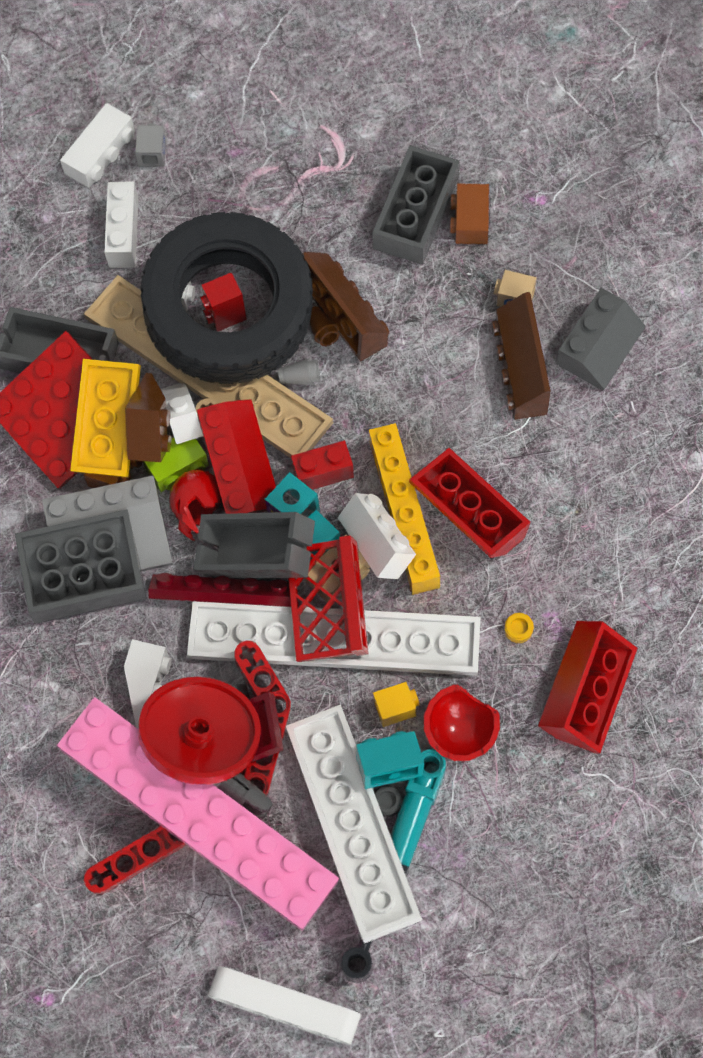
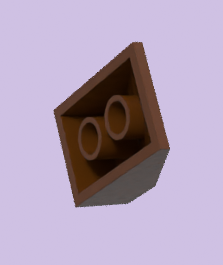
[125,373,171,462]

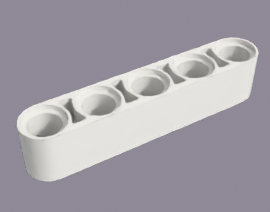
[208,966,361,1045]

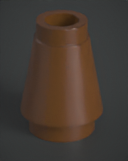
[309,306,340,347]

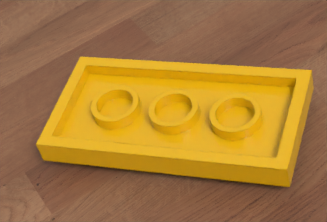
[70,359,141,477]

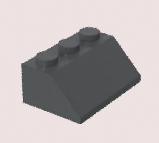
[556,288,646,391]

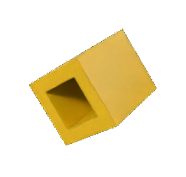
[373,682,420,727]

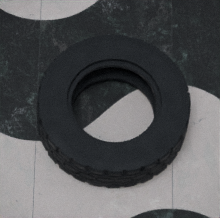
[141,212,313,384]

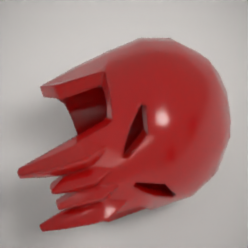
[169,470,221,541]

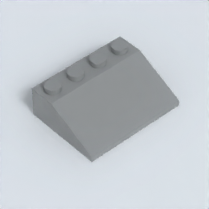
[42,475,173,571]

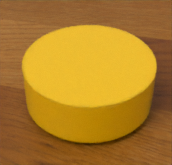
[504,613,534,643]

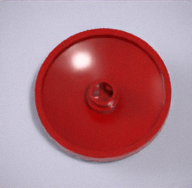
[138,677,261,785]

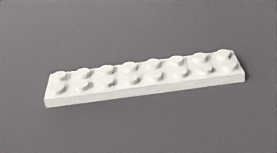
[286,704,422,943]

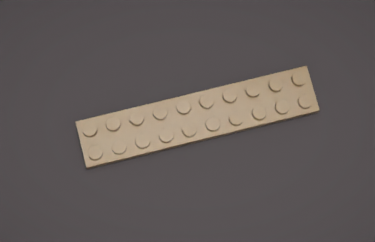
[84,275,333,458]

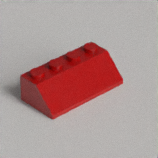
[197,399,276,514]
[409,448,531,558]
[538,621,638,754]

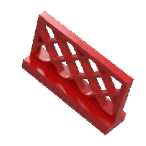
[289,535,369,662]

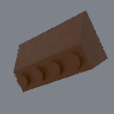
[303,252,389,362]
[491,292,551,420]

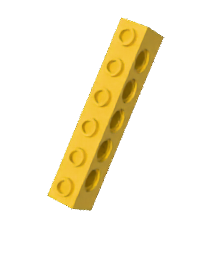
[369,423,440,595]

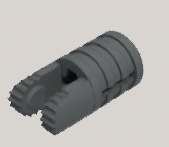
[218,773,272,820]

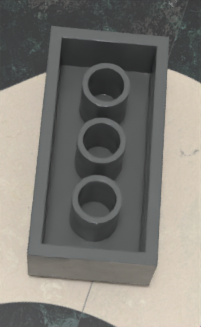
[372,145,460,265]

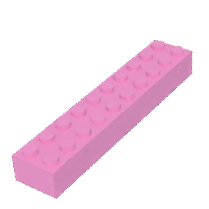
[57,697,339,931]

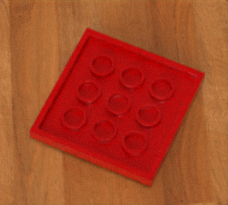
[0,331,93,489]

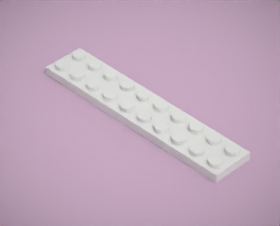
[187,601,480,676]

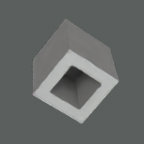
[135,124,167,167]

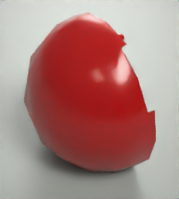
[424,685,500,761]

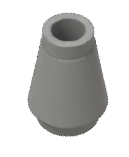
[278,358,320,385]

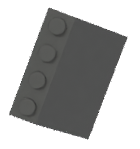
[15,509,147,624]

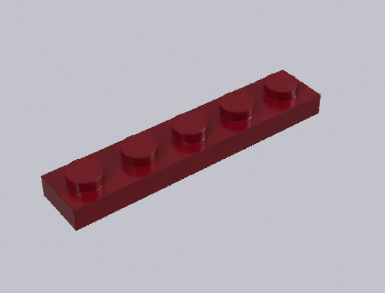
[148,573,291,607]

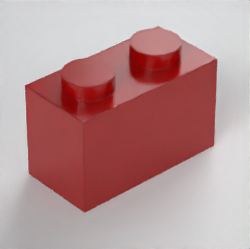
[200,272,247,332]
[291,440,354,490]

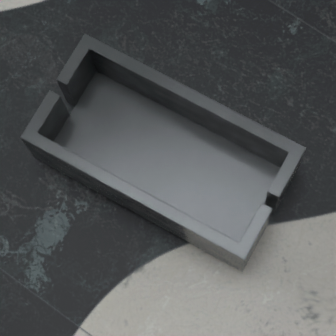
[0,307,119,373]
[193,512,315,578]

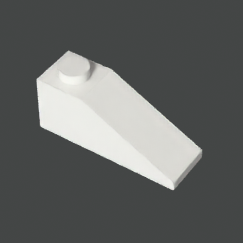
[161,383,203,444]

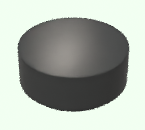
[374,785,402,817]

